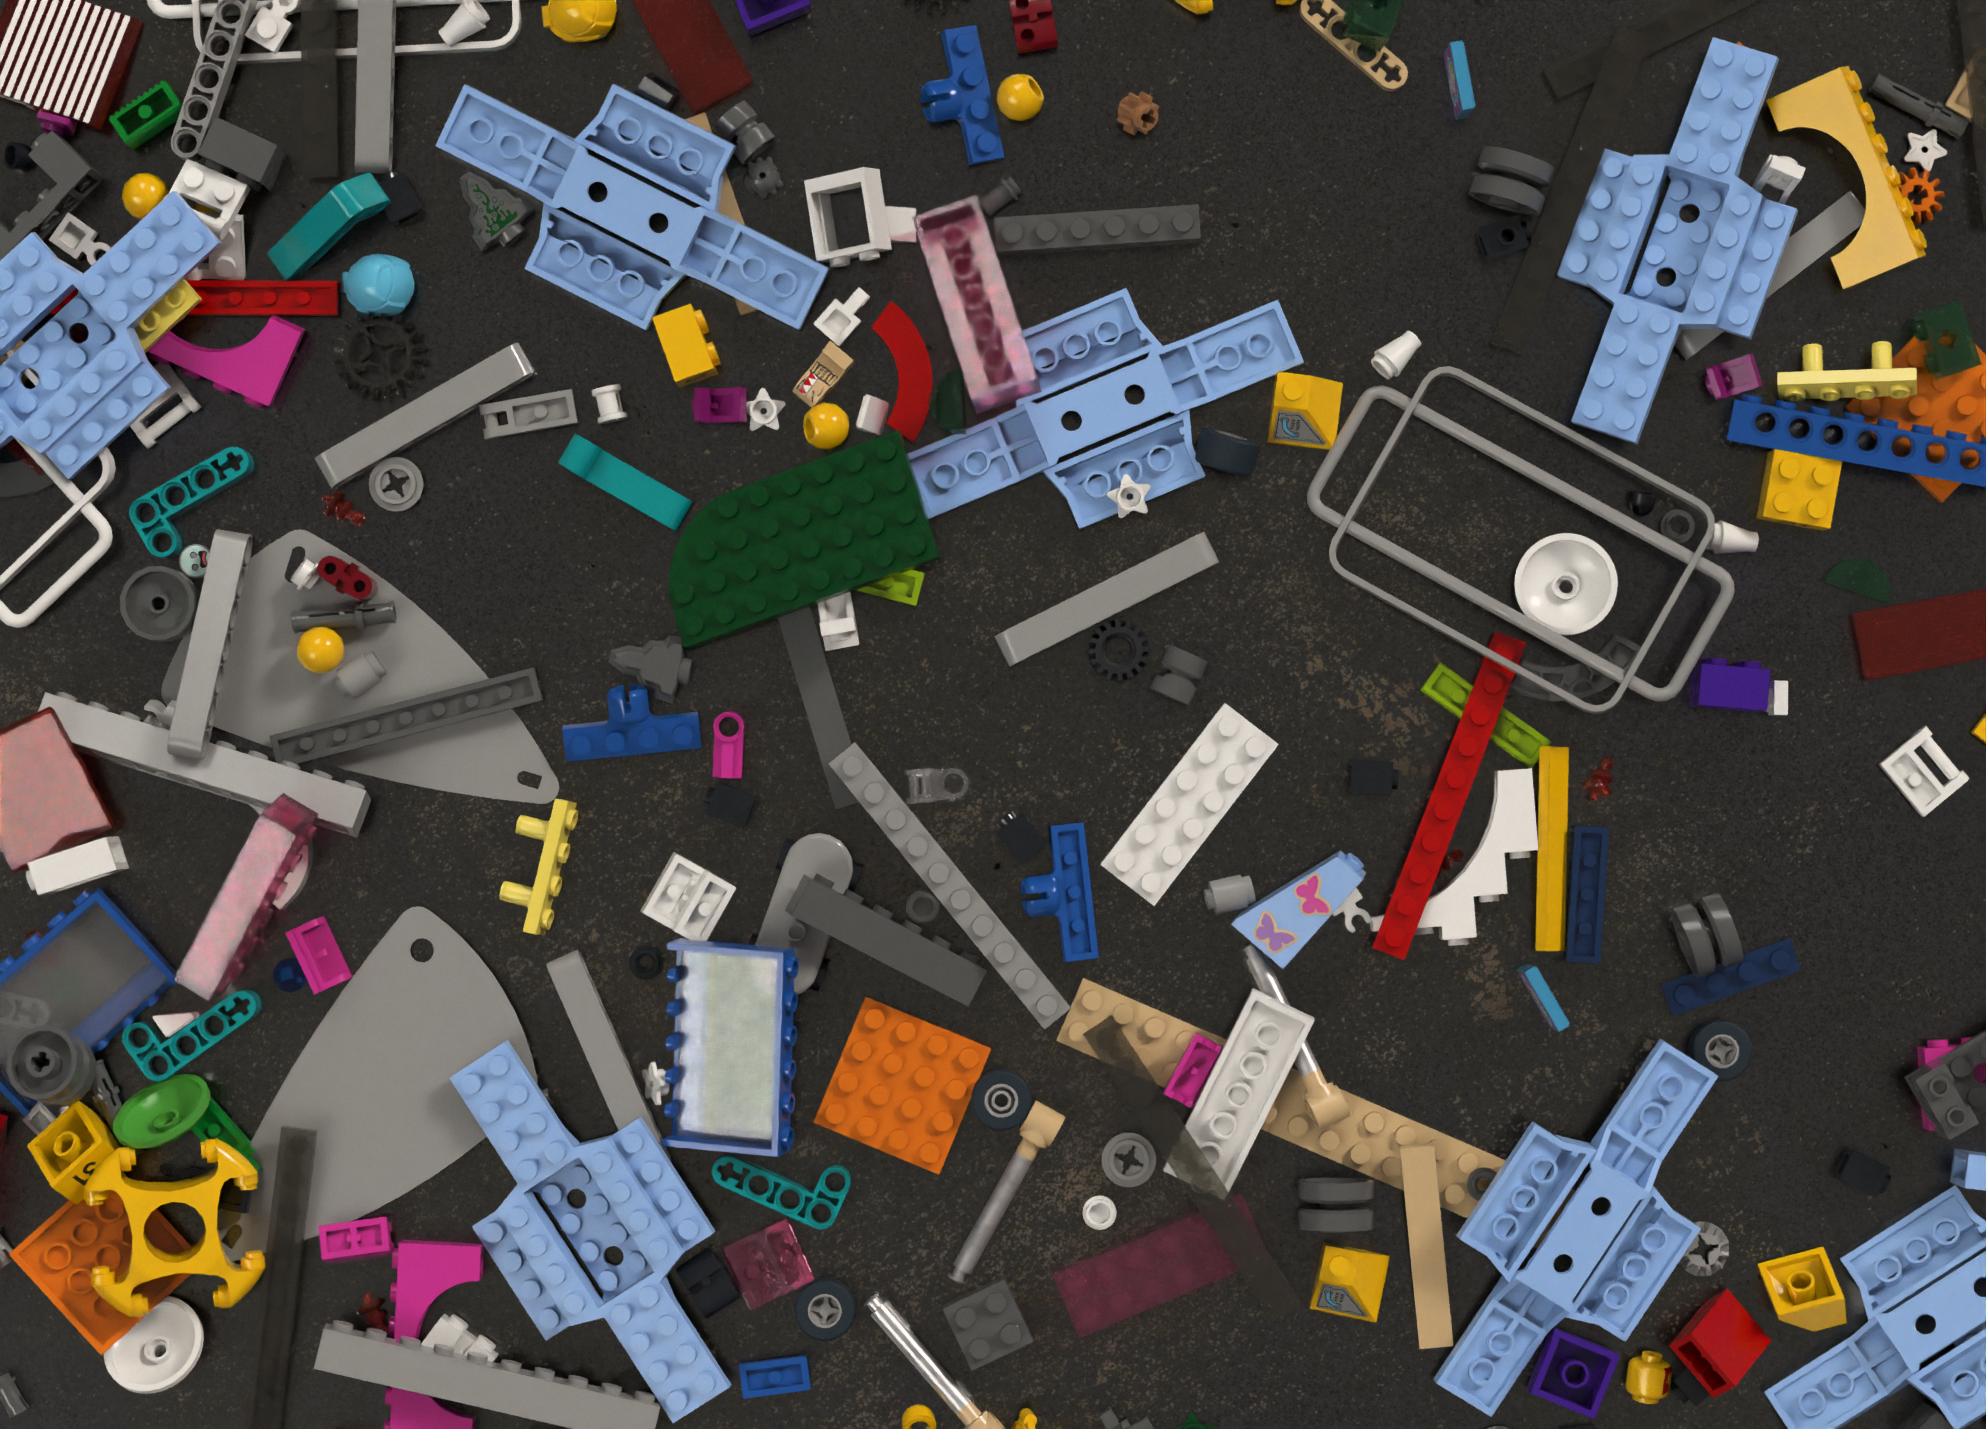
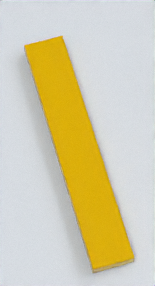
[1535,746,1569,951]

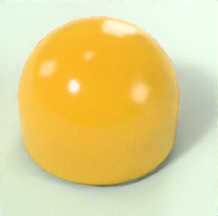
[902,1404,936,1429]

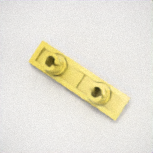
[135,279,203,353]
[1777,341,1917,402]
[499,798,578,935]

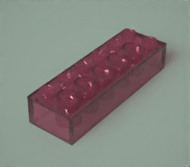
[912,195,1042,413]
[174,793,319,1001]
[1052,1192,1269,1338]

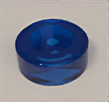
[273,958,307,992]

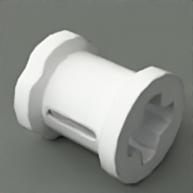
[591,384,628,424]

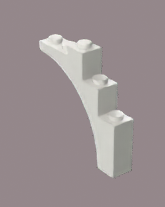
[1370,768,1538,946]

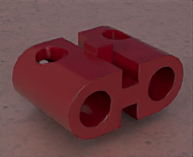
[1009,0,1058,54]
[317,556,378,601]

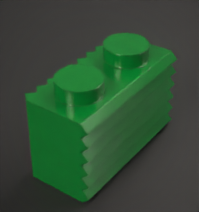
[109,80,183,150]

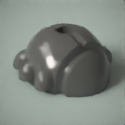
[743,157,784,199]

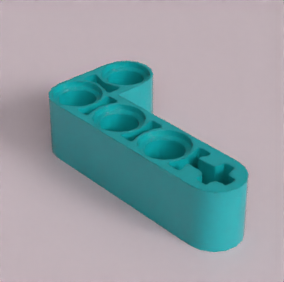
[267,172,390,281]
[558,433,692,531]
[129,447,254,559]
[122,990,261,1081]
[712,1154,851,1229]

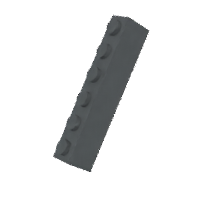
[994,204,1201,257]
[785,873,987,1007]

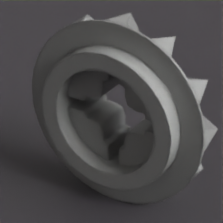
[369,457,424,512]
[1102,1132,1156,1187]
[1679,1221,1729,1276]

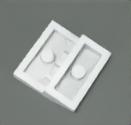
[640,852,736,941]

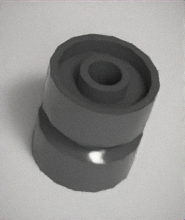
[712,100,776,165]
[1149,645,1208,706]

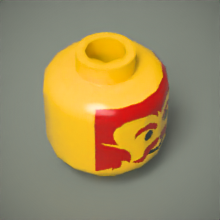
[1625,1351,1672,1404]

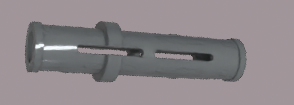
[1868,73,1969,140]
[291,601,397,633]
[91,1059,145,1156]

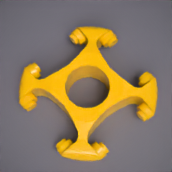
[83,1138,266,1318]

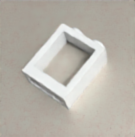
[804,167,892,267]
[26,836,129,895]

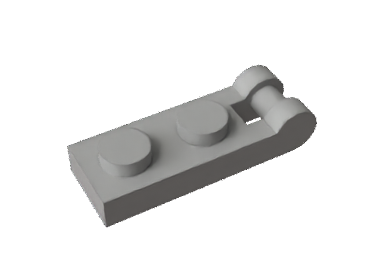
[479,389,578,440]

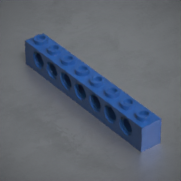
[1726,393,1986,487]

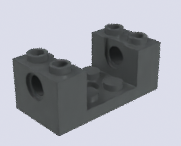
[0,131,104,261]
[1904,1030,1986,1140]

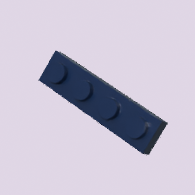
[1565,825,1609,964]
[1660,937,1801,1016]

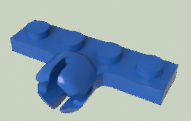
[920,25,1005,165]
[562,684,702,762]
[1021,822,1099,962]

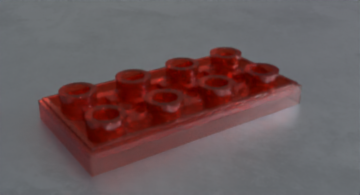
[632,0,753,114]
[1852,589,1986,680]

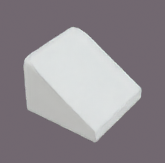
[885,206,916,243]
[856,394,890,435]
[152,1012,200,1037]
[22,1102,68,1136]

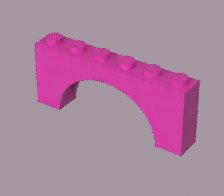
[86,244,306,408]
[384,1240,484,1429]

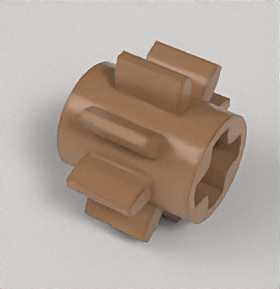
[1117,91,1159,135]

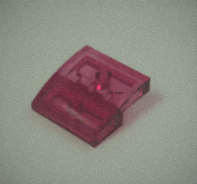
[721,1218,815,1310]

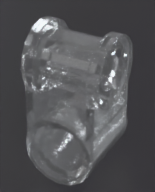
[904,768,971,804]

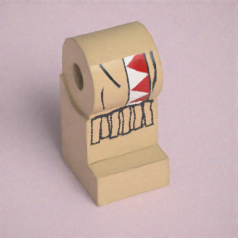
[792,341,855,407]

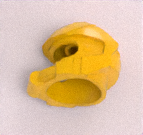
[541,0,617,43]

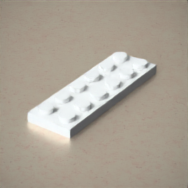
[1100,703,1279,906]
[1163,988,1315,1200]

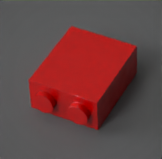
[1669,1289,1771,1399]

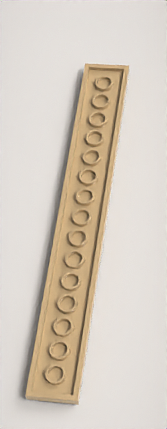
[1056,978,1576,1257]

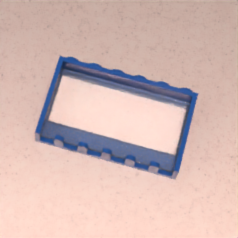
[0,886,182,1117]
[662,938,799,1157]

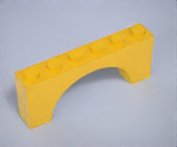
[1766,66,1927,289]

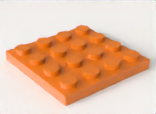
[1843,310,1986,503]
[813,996,991,1175]
[9,1172,192,1356]

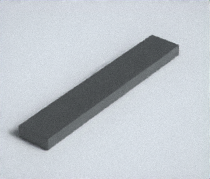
[778,606,859,809]

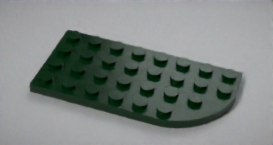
[668,430,941,650]

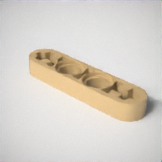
[1299,0,1408,91]

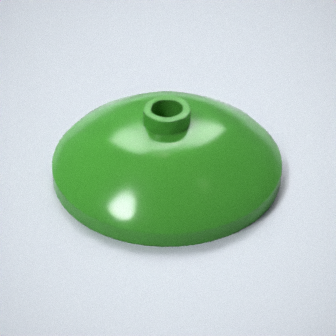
[113,1074,211,1149]

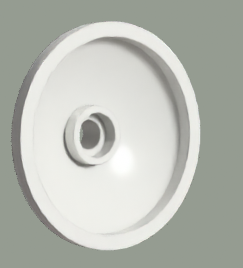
[1514,533,1618,636]
[104,1296,204,1394]

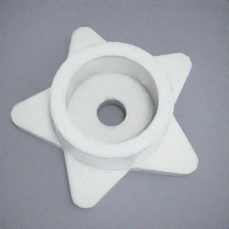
[1903,129,1947,172]
[746,388,785,431]
[1107,474,1151,518]
[642,1061,669,1106]

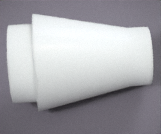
[438,0,490,47]
[1371,330,1421,380]
[1706,520,1759,554]

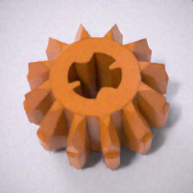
[1898,168,1944,226]

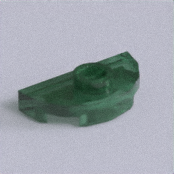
[929,369,966,434]
[1823,558,1891,603]

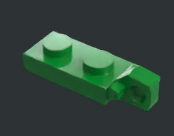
[191,1097,263,1173]

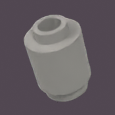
[334,651,387,699]
[1203,874,1256,915]

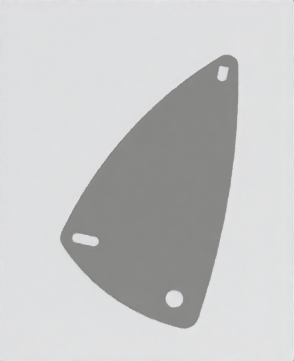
[161,529,559,804]
[217,906,538,1262]

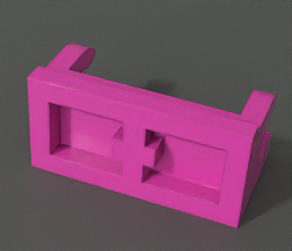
[285,916,353,995]
[1162,1032,1223,1108]
[318,1217,395,1264]

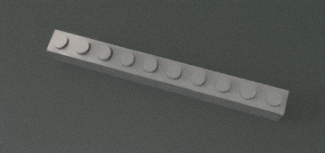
[31,692,371,837]
[828,742,1071,1030]
[314,1320,661,1429]

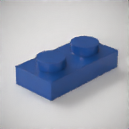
[739,1354,811,1399]

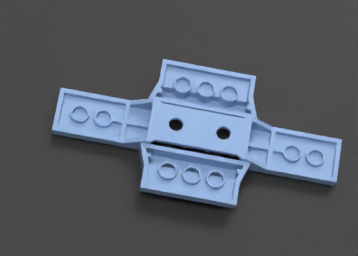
[1557,37,1798,444]
[435,84,830,330]
[0,191,222,479]
[908,288,1304,530]
[1433,1039,1719,1417]
[449,1040,731,1423]
[1764,1185,1986,1429]

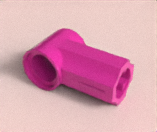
[712,711,745,778]

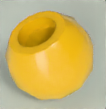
[997,74,1044,121]
[122,173,169,219]
[803,402,850,450]
[297,627,344,674]

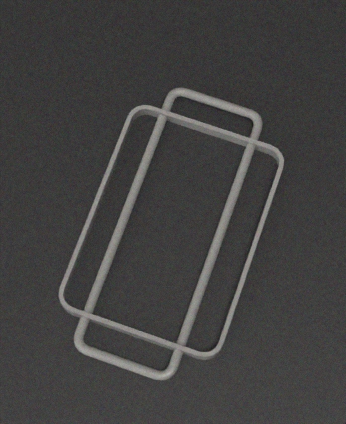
[1307,366,1735,714]

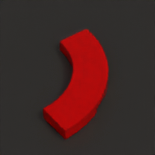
[871,301,933,443]

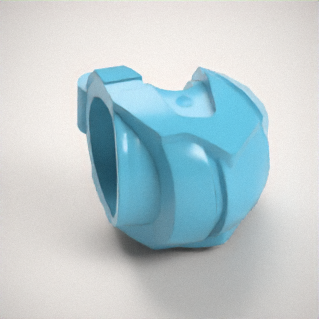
[340,254,415,316]

